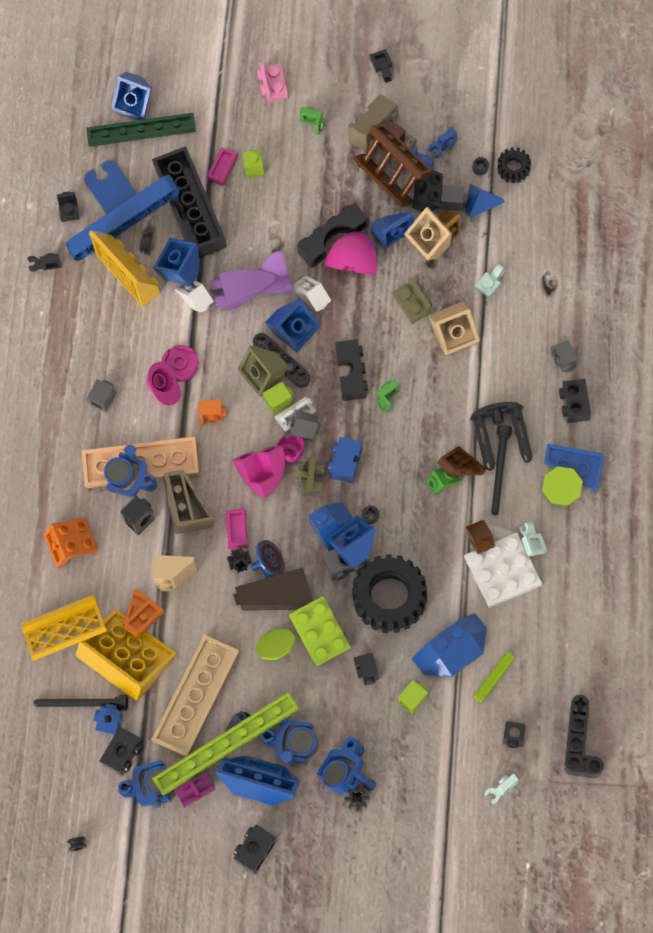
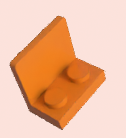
[44,517,98,568]

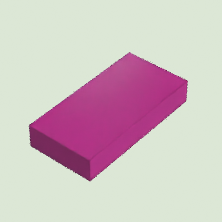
[206,147,238,186]
[226,509,248,549]

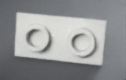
[274,397,316,432]

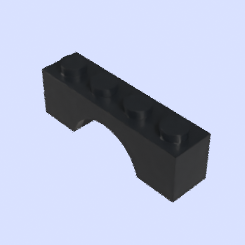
[297,202,369,268]

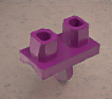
[174,771,216,808]

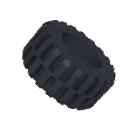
[352,554,427,633]

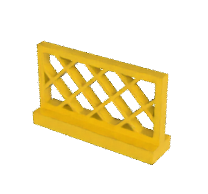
[20,594,107,661]

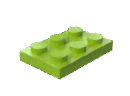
[288,596,351,667]

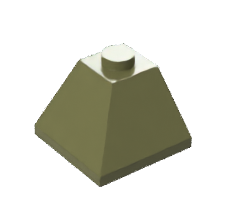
[238,346,288,397]

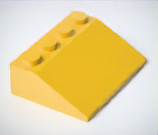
[89,231,160,307]
[75,609,177,701]

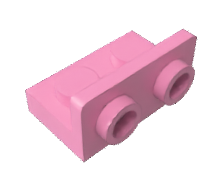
[257,62,288,102]

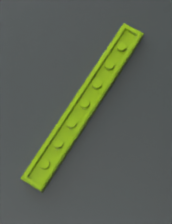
[152,692,300,796]

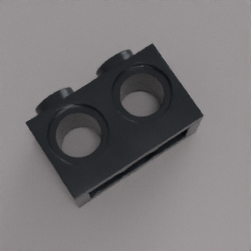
[559,379,591,423]

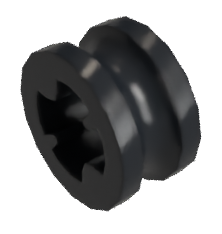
[472,157,489,175]
[362,505,379,524]
[67,836,87,851]

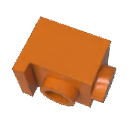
[198,399,227,425]

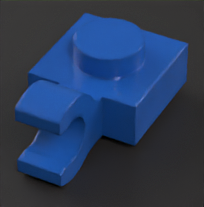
[428,127,457,159]

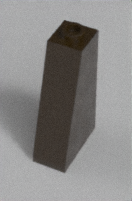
[233,567,313,611]

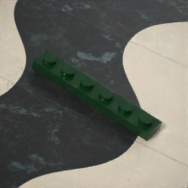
[86,112,196,147]

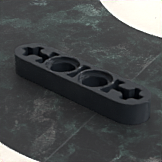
[253,333,310,388]

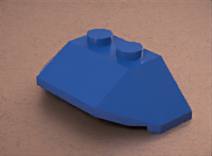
[412,613,487,677]
[216,756,300,806]

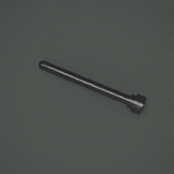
[491,425,512,515]
[33,695,128,711]

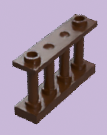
[353,123,433,207]

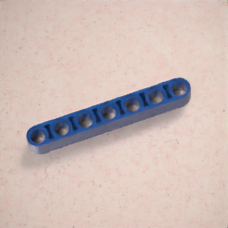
[65,175,180,261]

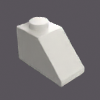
[292,276,331,312]
[174,280,214,313]

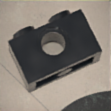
[412,169,443,212]
[120,495,155,536]
[99,727,143,776]
[233,824,278,874]

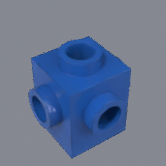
[94,703,123,735]

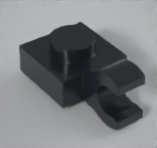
[369,49,393,83]
[27,253,62,272]

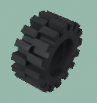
[497,147,531,183]

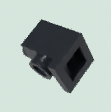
[353,652,379,686]

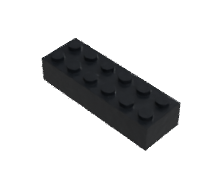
[152,146,227,258]

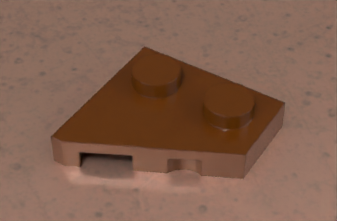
[437,446,486,475]

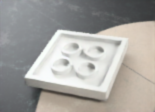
[464,533,542,609]

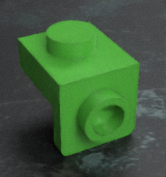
[300,107,325,135]
[376,379,399,412]
[426,468,461,495]

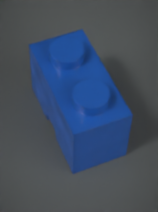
[328,437,363,483]

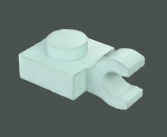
[475,264,505,299]
[519,521,547,556]
[484,773,519,805]

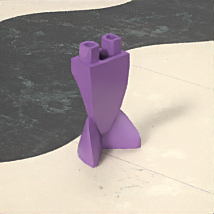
[210,250,293,311]

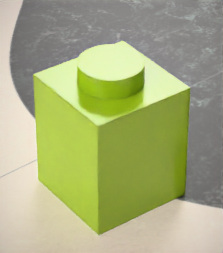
[242,149,264,178]
[263,382,294,415]
[397,680,428,715]

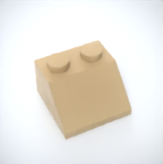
[404,207,452,260]
[428,302,480,356]
[153,555,198,592]

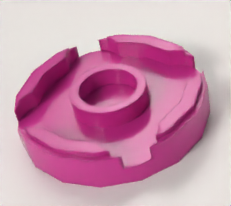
[161,345,199,382]

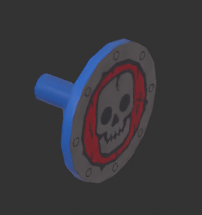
[251,540,285,578]

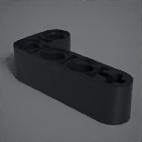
[564,695,604,778]

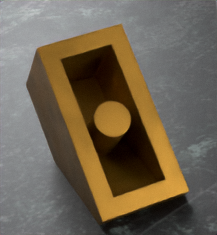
[436,210,461,240]

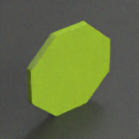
[542,466,583,506]
[256,629,296,660]

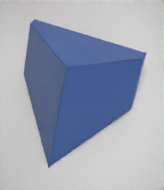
[465,184,505,217]

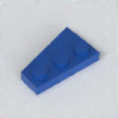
[544,444,604,492]

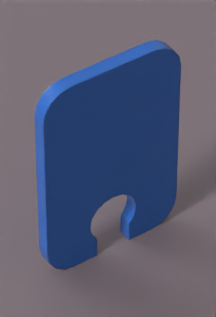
[84,160,137,214]

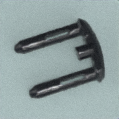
[470,402,533,471]

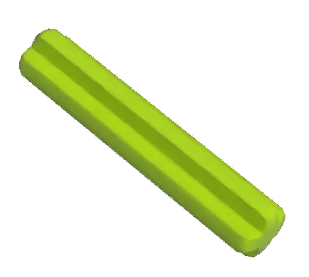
[474,652,515,703]

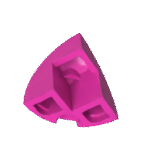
[325,231,377,275]
[233,446,285,498]

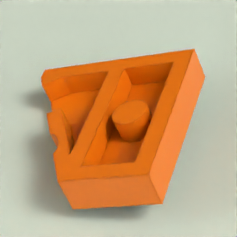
[123,589,164,639]

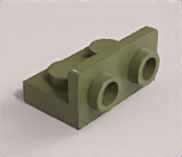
[393,277,432,324]

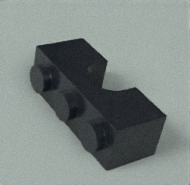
[335,339,368,401]

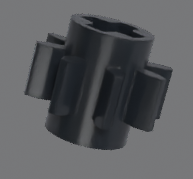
[227,548,252,573]
[344,786,370,812]

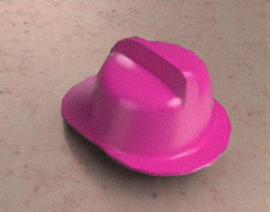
[146,362,181,406]

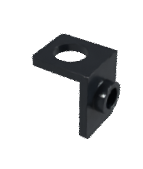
[503,721,526,748]

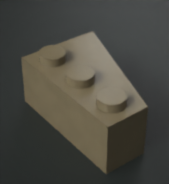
[348,94,399,153]
[163,469,215,534]

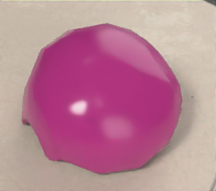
[275,434,305,463]

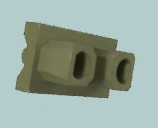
[292,457,324,496]

